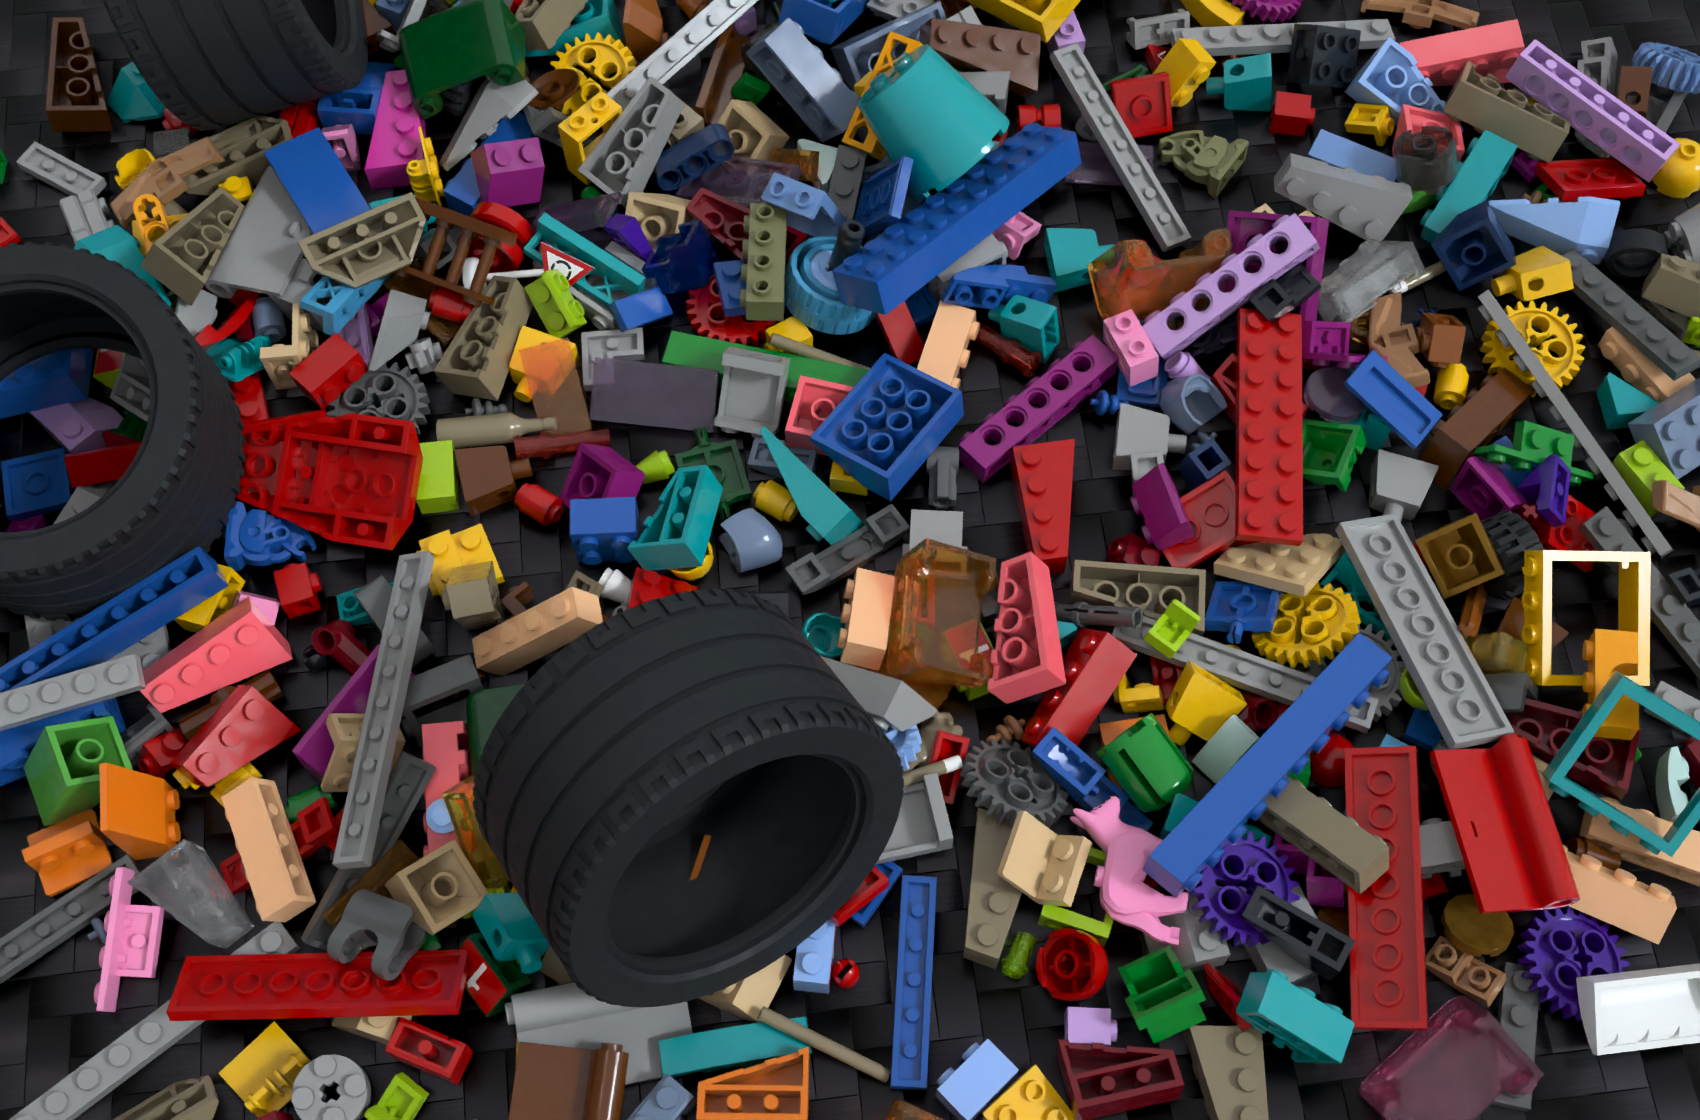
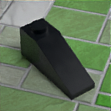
[1241,886,1355,981]

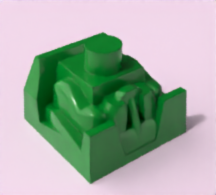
[1302,419,1367,492]

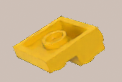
[416,523,505,604]

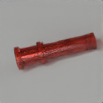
[975,320,1042,377]
[514,428,611,460]

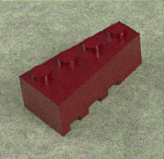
[1505,698,1641,802]

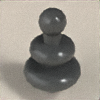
[464,398,507,416]

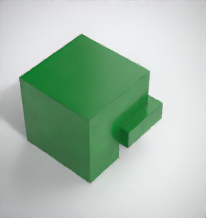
[1118,944,1206,1044]

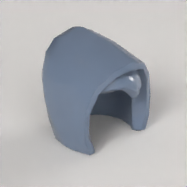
[1159,374,1227,435]
[718,508,783,573]

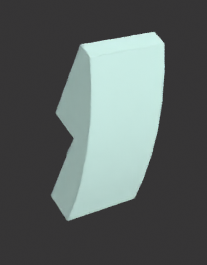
[1192,714,1259,784]
[1656,746,1690,821]

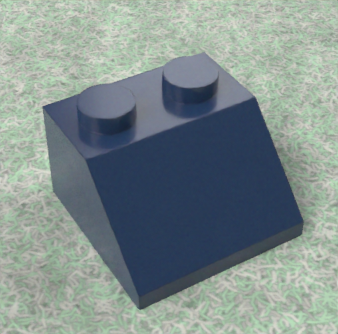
[1431,200,1516,291]

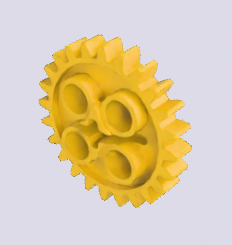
[547,32,637,123]
[1480,300,1585,397]
[1251,582,1361,669]

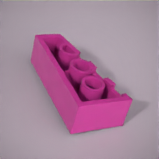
[364,69,426,190]

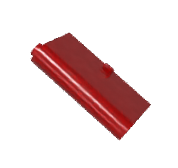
[1430,734,1581,914]

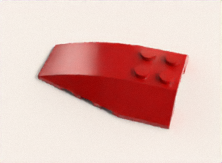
[236,413,423,550]

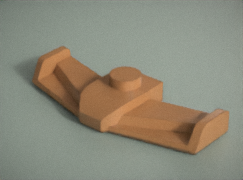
[1360,0,1480,29]
[110,137,225,230]
[1367,292,1430,388]
[1652,480,1700,532]

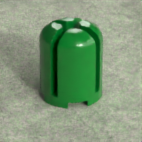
[1096,712,1194,813]

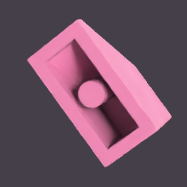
[321,124,361,172]

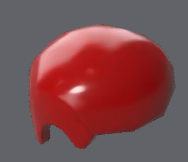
[1310,733,1354,787]

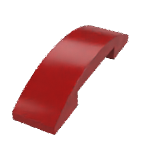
[193,288,260,352]
[220,797,337,895]

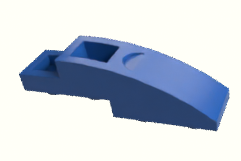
[941,265,1057,310]

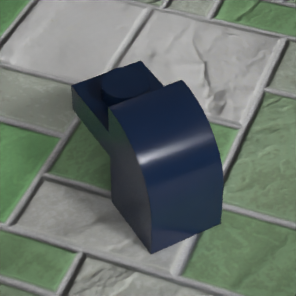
[1181,438,1232,492]

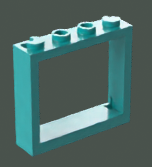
[1543,670,1700,857]

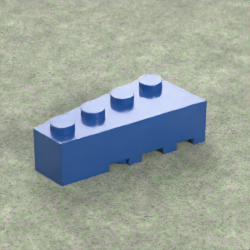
[0,698,127,787]

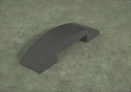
[785,504,910,595]

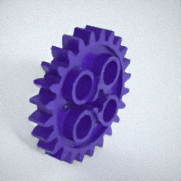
[1187,831,1300,947]
[1517,906,1630,1022]

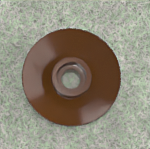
[528,68,580,110]

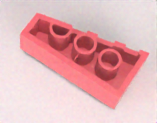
[1400,19,1525,86]
[139,596,293,713]
[422,721,477,873]

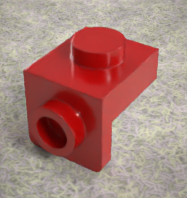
[138,728,189,779]

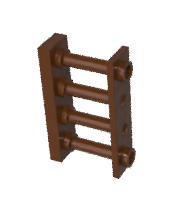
[393,193,518,307]

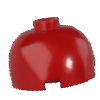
[1036,928,1109,1001]

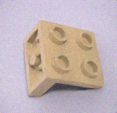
[260,303,318,390]
[321,713,406,792]
[997,811,1092,907]

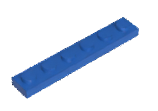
[890,875,937,1091]

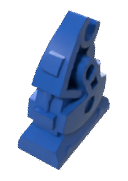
[224,501,317,572]

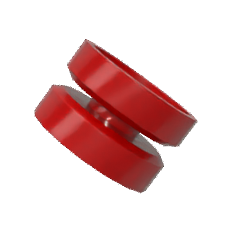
[456,201,535,273]

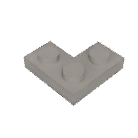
[581,328,645,391]

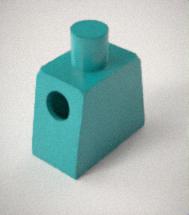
[1206,53,1272,112]
[1044,228,1117,292]
[988,294,1060,364]
[473,892,550,974]

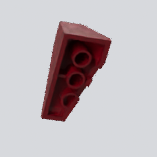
[686,187,806,269]

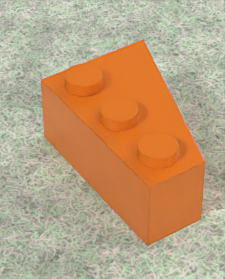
[696,1047,810,1120]

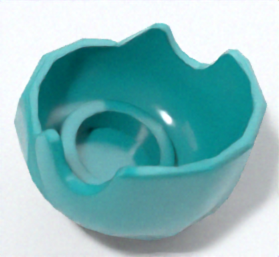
[801,612,845,660]

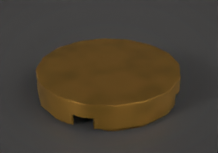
[1441,894,1514,957]

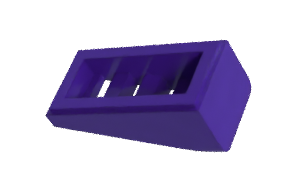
[602,213,660,269]

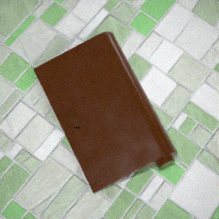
[508,1042,629,1120]

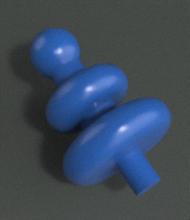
[1090,390,1130,416]

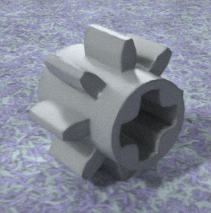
[405,337,444,374]

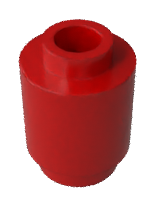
[428,286,474,324]
[514,483,564,526]

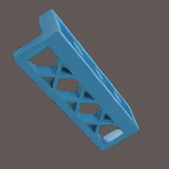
[300,273,393,336]

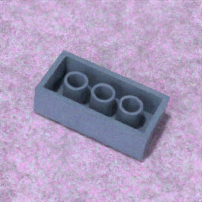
[746,17,860,143]
[1628,377,1700,479]

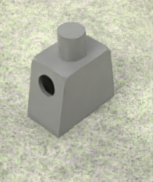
[1112,403,1187,470]
[1369,449,1438,522]

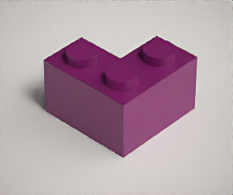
[1274,833,1346,908]

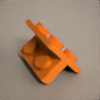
[21,809,113,897]

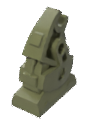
[1158,130,1249,199]

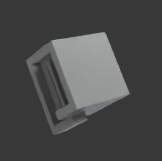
[268,258,344,332]
[901,509,967,581]

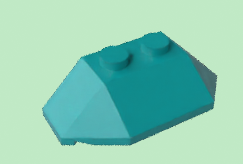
[106,62,165,123]

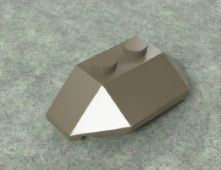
[183,116,293,195]
[298,192,426,289]
[113,1075,219,1120]

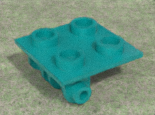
[206,335,272,382]

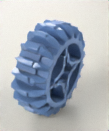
[1631,42,1700,94]

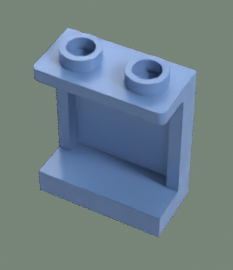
[761,172,847,238]

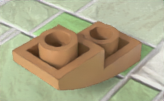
[1425,935,1507,1008]

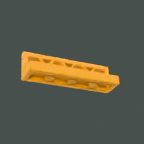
[842,31,923,161]

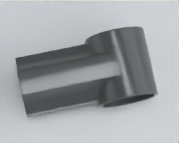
[926,446,959,509]

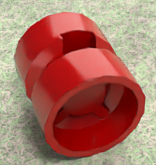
[1016,104,1061,133]

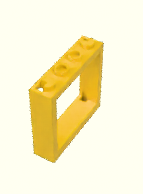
[1521,550,1651,686]

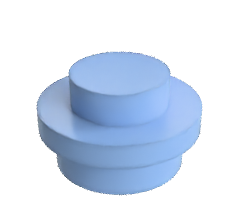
[426,799,462,834]

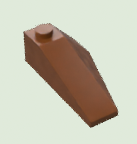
[623,0,669,61]

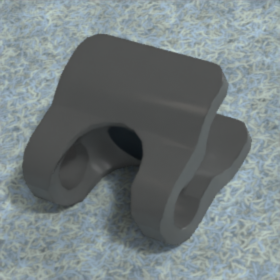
[327,889,427,981]

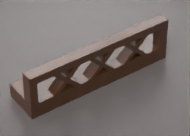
[695,22,755,127]

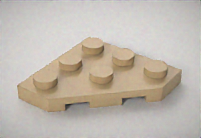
[1214,533,1345,597]

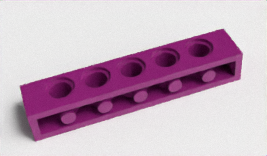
[958,335,1119,483]

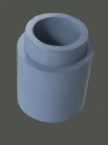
[251,297,287,344]

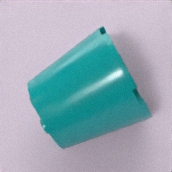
[857,44,1010,201]

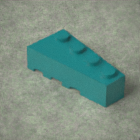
[1420,129,1517,243]

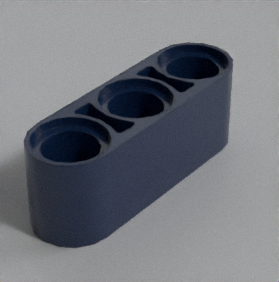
[653,123,734,191]

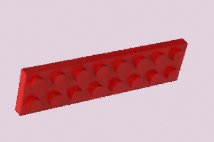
[1235,308,1303,546]
[1344,746,1428,1031]
[166,949,469,1021]

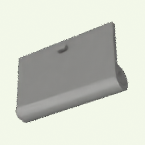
[205,166,313,299]
[505,983,693,1086]

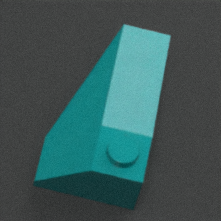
[525,0,622,57]
[73,225,171,307]
[760,426,865,545]

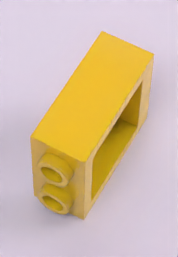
[558,91,622,186]

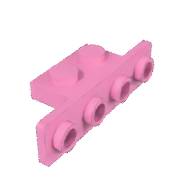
[94,867,165,1012]

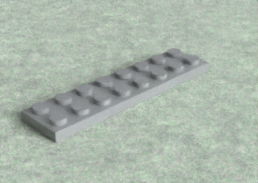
[1335,514,1514,750]

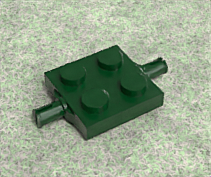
[674,427,752,524]

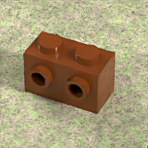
[1414,312,1466,368]

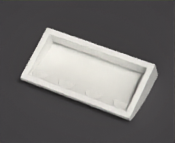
[1576,964,1700,1056]

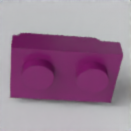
[1302,320,1387,368]

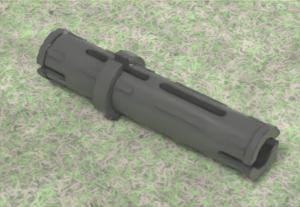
[1054,601,1143,629]

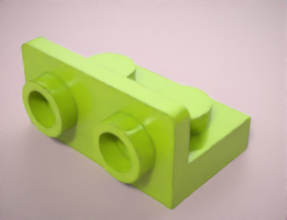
[524,269,587,339]

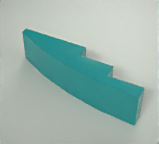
[658,1017,812,1078]

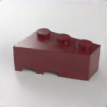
[1056,1039,1184,1120]

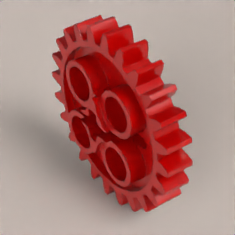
[686,272,785,348]

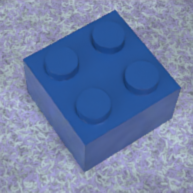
[570,497,642,565]

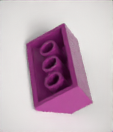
[292,644,415,794]

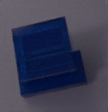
[642,219,719,295]

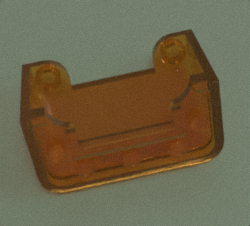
[1087,228,1232,319]
[887,538,998,687]

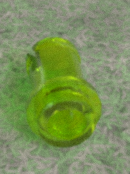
[1001,931,1037,979]

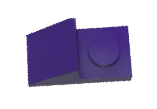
[1518,454,1571,527]

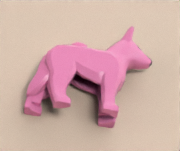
[1070,796,1189,948]

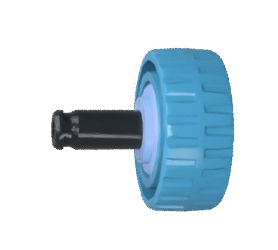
[784,220,875,335]

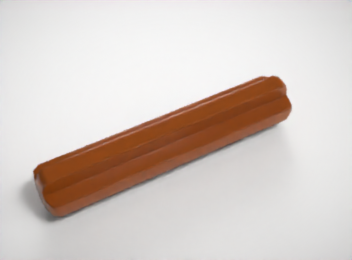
[1458,583,1488,639]

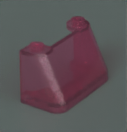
[1359,996,1544,1120]

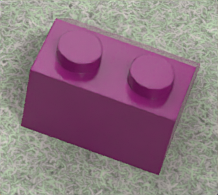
[470,137,545,207]
[560,443,646,509]
[1449,456,1529,521]
[1130,463,1195,551]

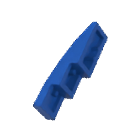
[1031,727,1153,831]

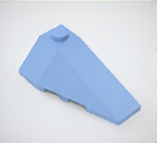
[1345,37,1464,132]
[1488,196,1620,265]

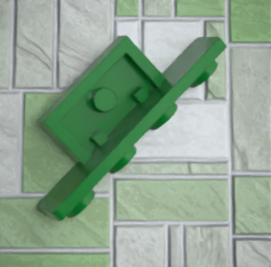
[1474,420,1594,487]

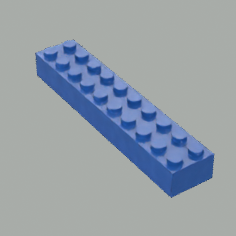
[832,123,1082,315]

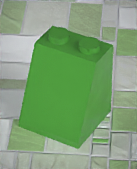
[23,716,133,826]

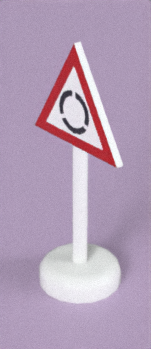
[462,242,595,294]

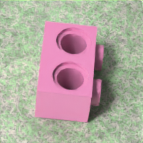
[1103,309,1159,387]

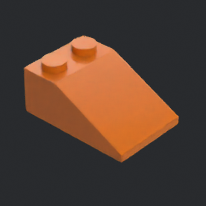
[99,763,181,860]

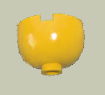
[1649,138,1700,198]

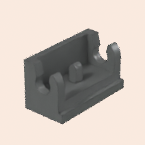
[120,703,174,769]

